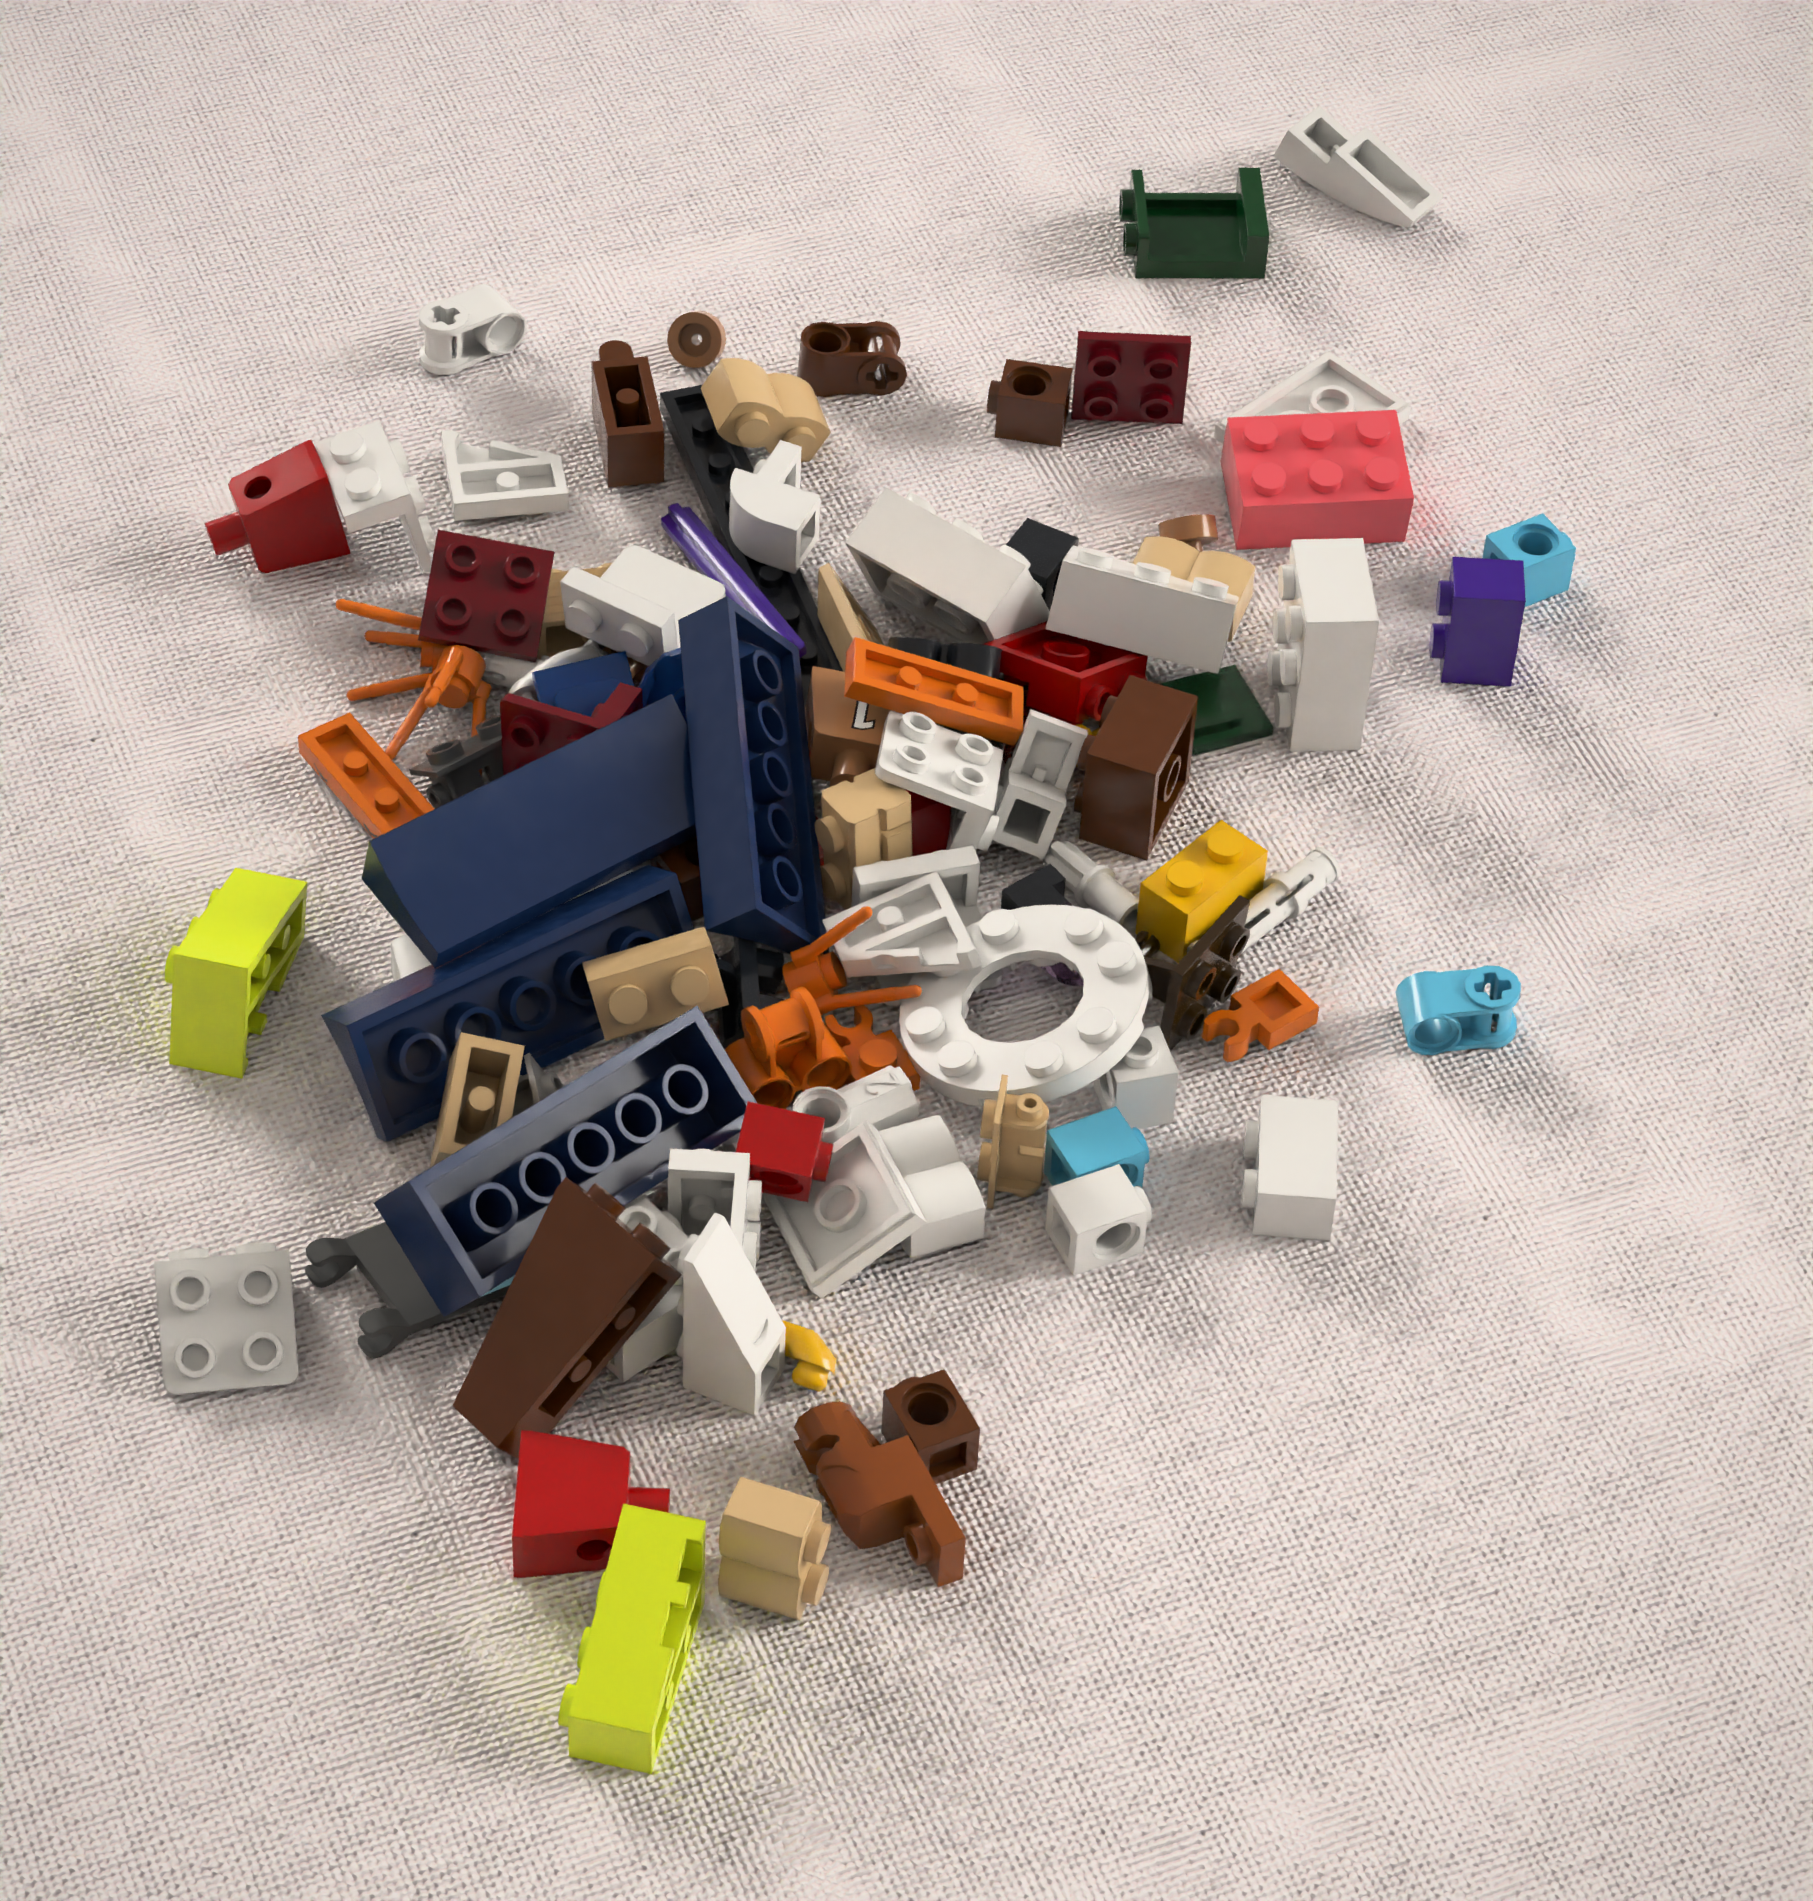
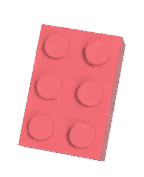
[1220,410,1414,550]

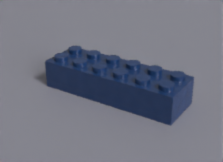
[374,1005,757,1317]

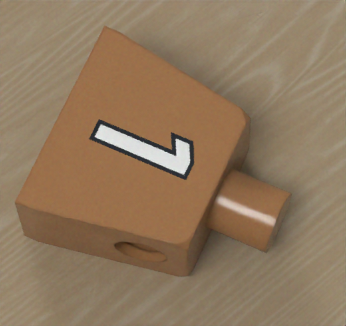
[805,666,891,787]

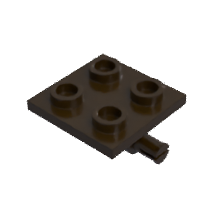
[1135,895,1250,1052]

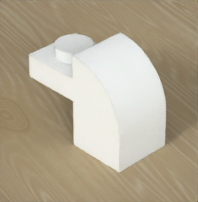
[729,440,820,574]
[993,709,1088,859]

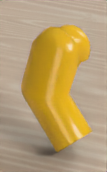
[782,1320,836,1392]

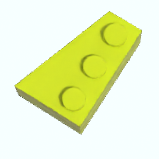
[165,868,307,1079]
[558,1504,706,1774]

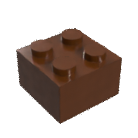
[1074,675,1198,861]

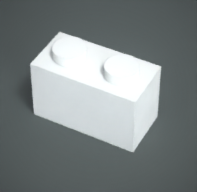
[1241,1095,1338,1241]

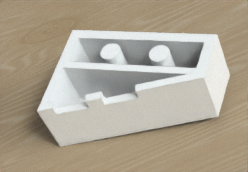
[1045,545,1239,674]

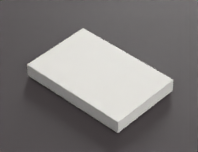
[1214,351,1411,444]

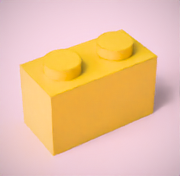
[1135,820,1268,963]

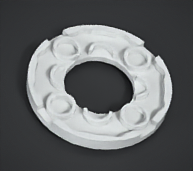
[899,905,1152,1107]

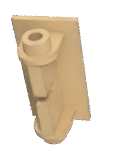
[977,1074,1049,1209]

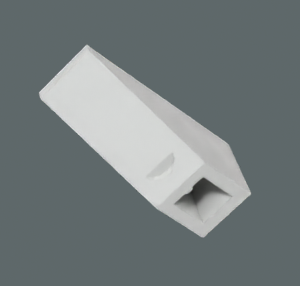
[677,1213,786,1416]

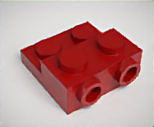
[984,621,1148,725]

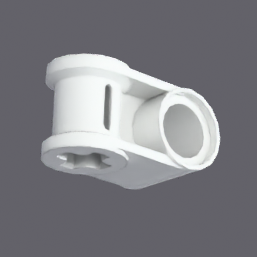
[419,284,527,375]

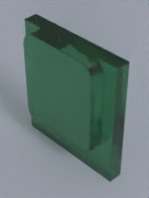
[1160,665,1274,756]

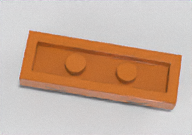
[844,637,1024,746]
[298,713,434,839]

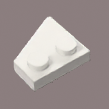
[441,430,569,521]
[822,871,982,977]

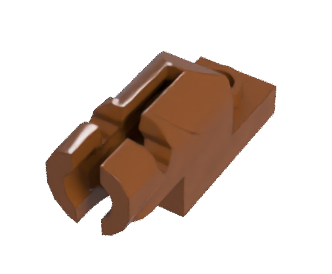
[794,1401,966,1587]

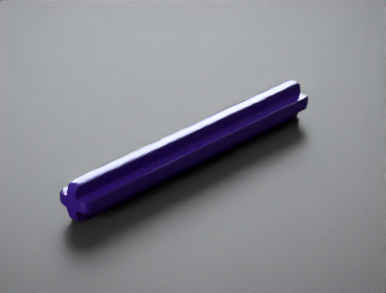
[661,503,807,658]

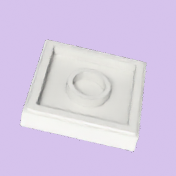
[762,1120,927,1299]

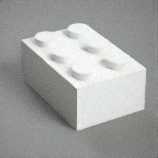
[845,487,1050,645]
[1267,538,1379,752]

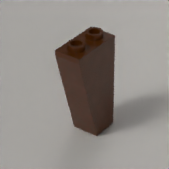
[452,1177,682,1459]

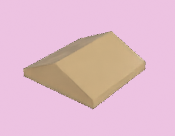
[817,562,885,672]

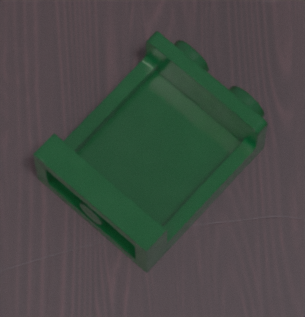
[1119,168,1269,279]

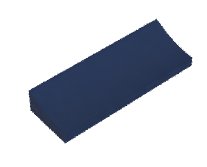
[678,596,829,954]
[361,694,697,968]
[321,865,694,1142]

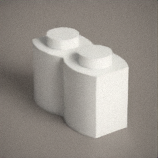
[878,1115,985,1258]

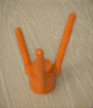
[335,599,448,701]
[385,645,492,777]
[783,906,922,1015]

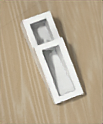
[1274,105,1444,228]

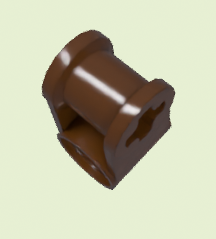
[797,321,907,397]

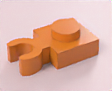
[1202,969,1319,1062]
[825,1005,920,1091]

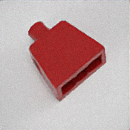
[204,440,351,573]
[512,1430,670,1578]

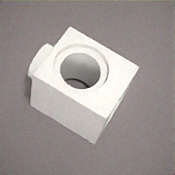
[1093,1026,1179,1129]
[1045,1164,1152,1276]

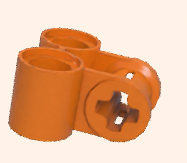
[725,986,852,1109]

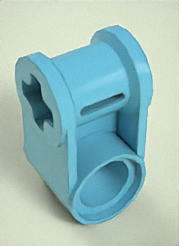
[1395,965,1521,1055]

